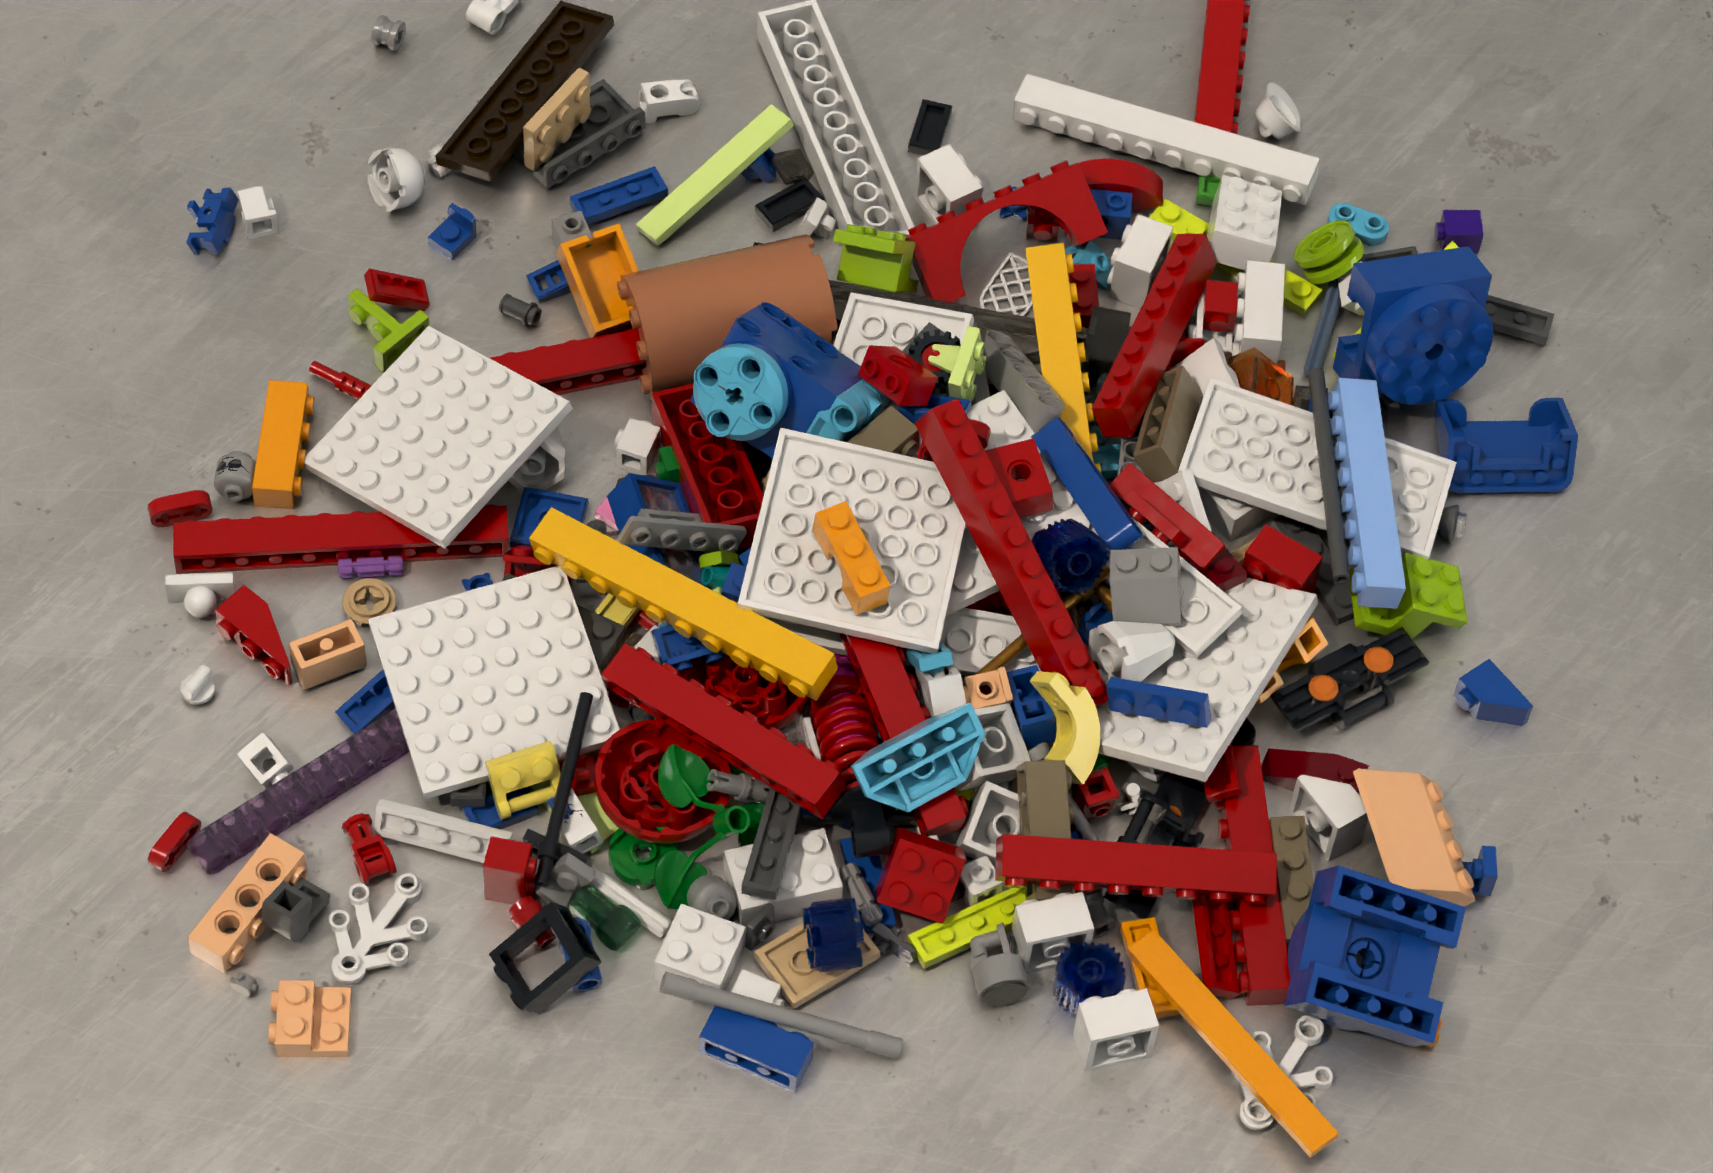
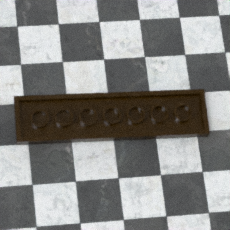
[435,1,614,182]

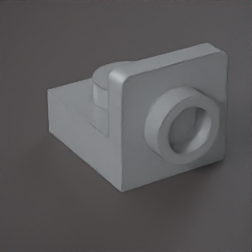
[536,853,596,907]

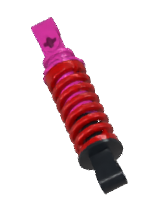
[807,653,896,858]

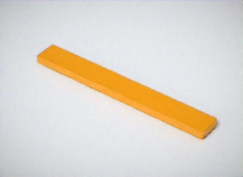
[1126,929,1339,1158]

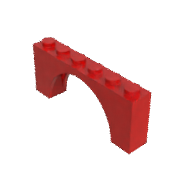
[905,160,1108,308]

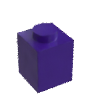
[1434,210,1484,254]

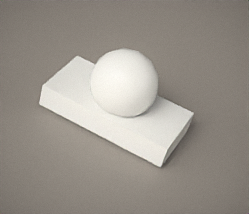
[165,573,236,618]

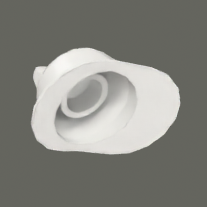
[1255,83,1300,139]

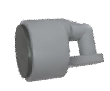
[970,923,1030,1006]

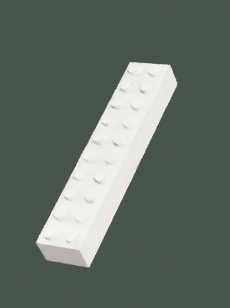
[757,0,914,237]

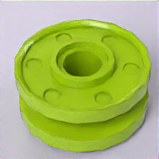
[1293,220,1365,284]

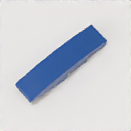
[335,670,397,737]

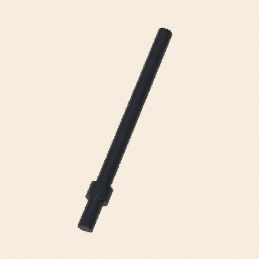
[534,692,593,887]

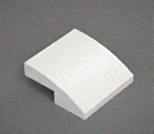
[1170,338,1240,417]

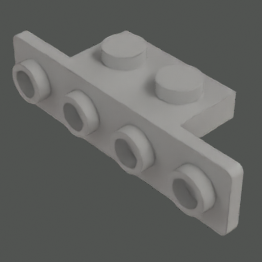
[618,508,747,552]

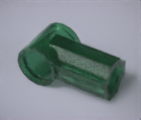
[569,885,641,951]

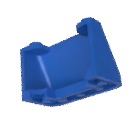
[1434,398,1578,493]

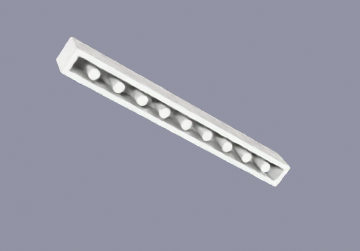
[1013,74,1320,205]

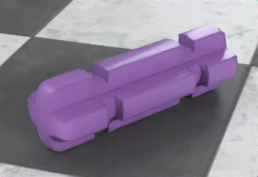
[338,556,403,578]

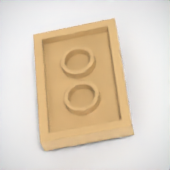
[523,67,591,172]
[754,900,880,1010]

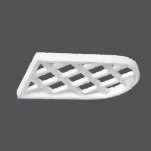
[979,252,1033,326]

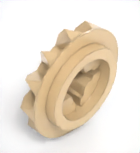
[342,578,396,626]

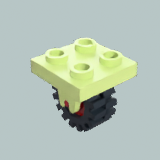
[907,325,986,403]

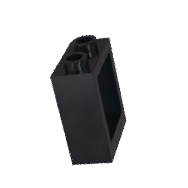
[489,902,602,1014]

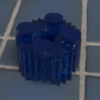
[1032,518,1110,595]
[803,898,864,972]
[1053,942,1126,1016]

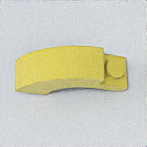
[1030,671,1101,785]

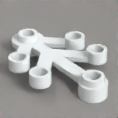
[329,873,428,984]
[1232,1015,1333,1130]

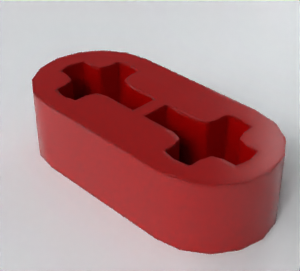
[147,490,213,527]
[148,812,202,872]

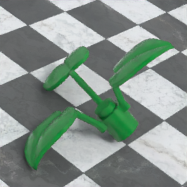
[654,744,797,909]

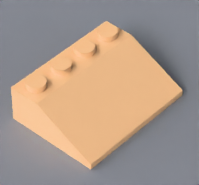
[1353,769,1476,907]

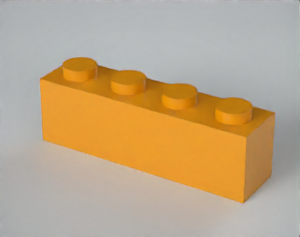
[252,380,315,509]

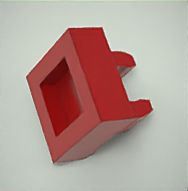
[560,755,596,796]

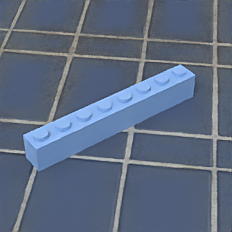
[1328,378,1406,609]

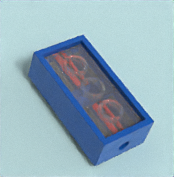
[607,473,713,590]

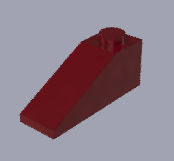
[1261,748,1369,794]

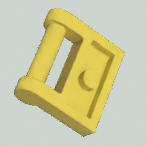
[485,741,560,820]

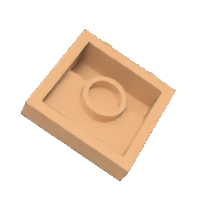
[268,980,352,1057]

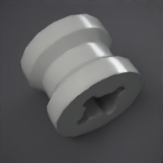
[371,15,406,51]

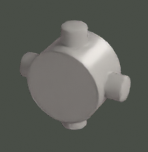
[230,972,259,996]

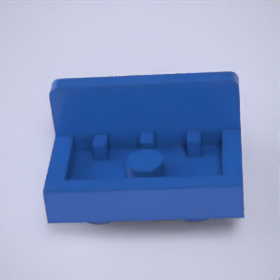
[651,625,725,672]

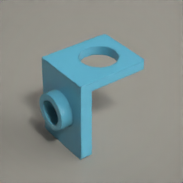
[1065,240,1113,290]

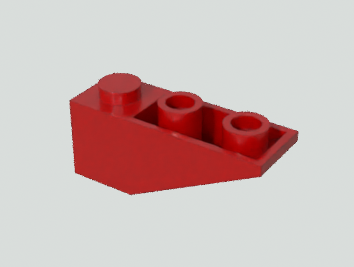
[215,585,292,685]

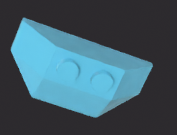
[851,703,986,812]

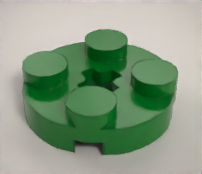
[608,827,677,890]

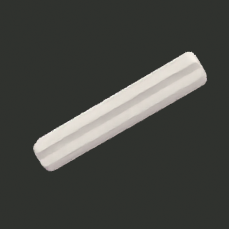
[587,866,671,937]

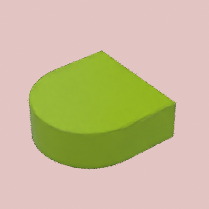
[699,551,739,570]

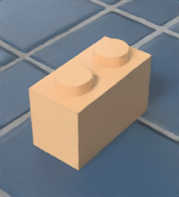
[289,619,367,690]

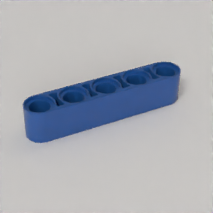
[1031,416,1144,550]

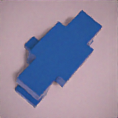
[186,188,239,255]

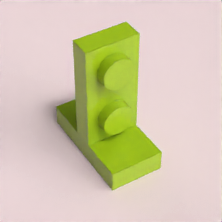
[348,288,430,372]

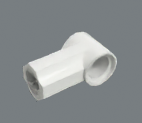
[465,0,521,35]

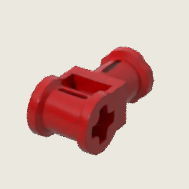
[342,813,396,884]

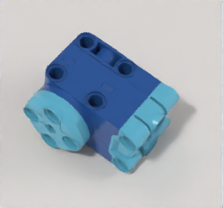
[691,302,890,459]

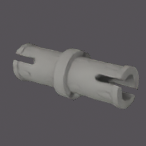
[706,769,770,803]

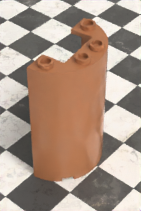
[617,234,838,401]

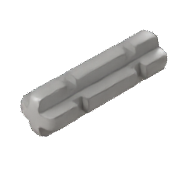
[839,863,883,926]

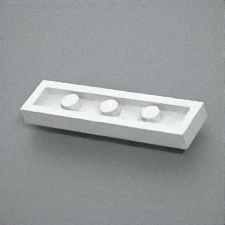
[373,799,513,863]

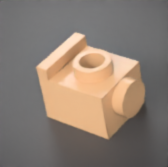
[963,667,1013,709]

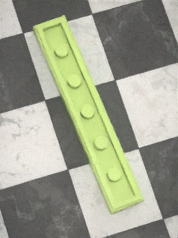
[636,104,794,246]

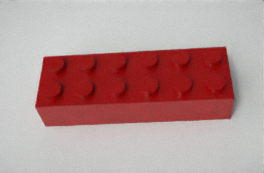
[651,384,764,553]

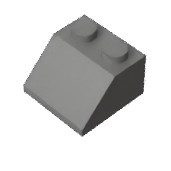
[1110,547,1182,626]

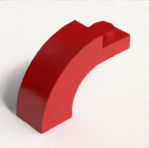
[1080,159,1163,213]

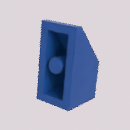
[1454,659,1533,726]

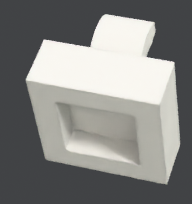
[795,197,836,239]

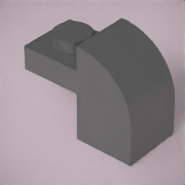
[261,878,330,942]

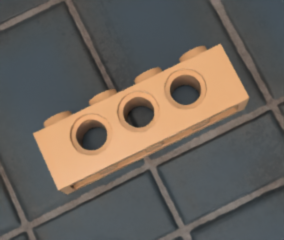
[187,833,308,974]

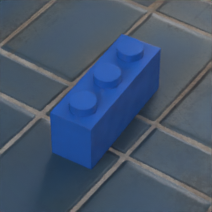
[699,1006,814,1092]

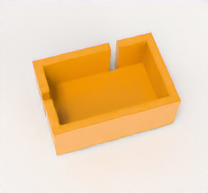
[556,223,639,338]

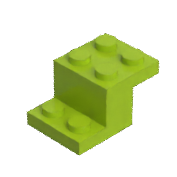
[833,224,919,292]
[1349,552,1468,639]

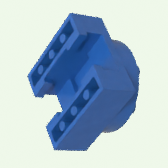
[1333,246,1493,405]
[1284,865,1466,1047]

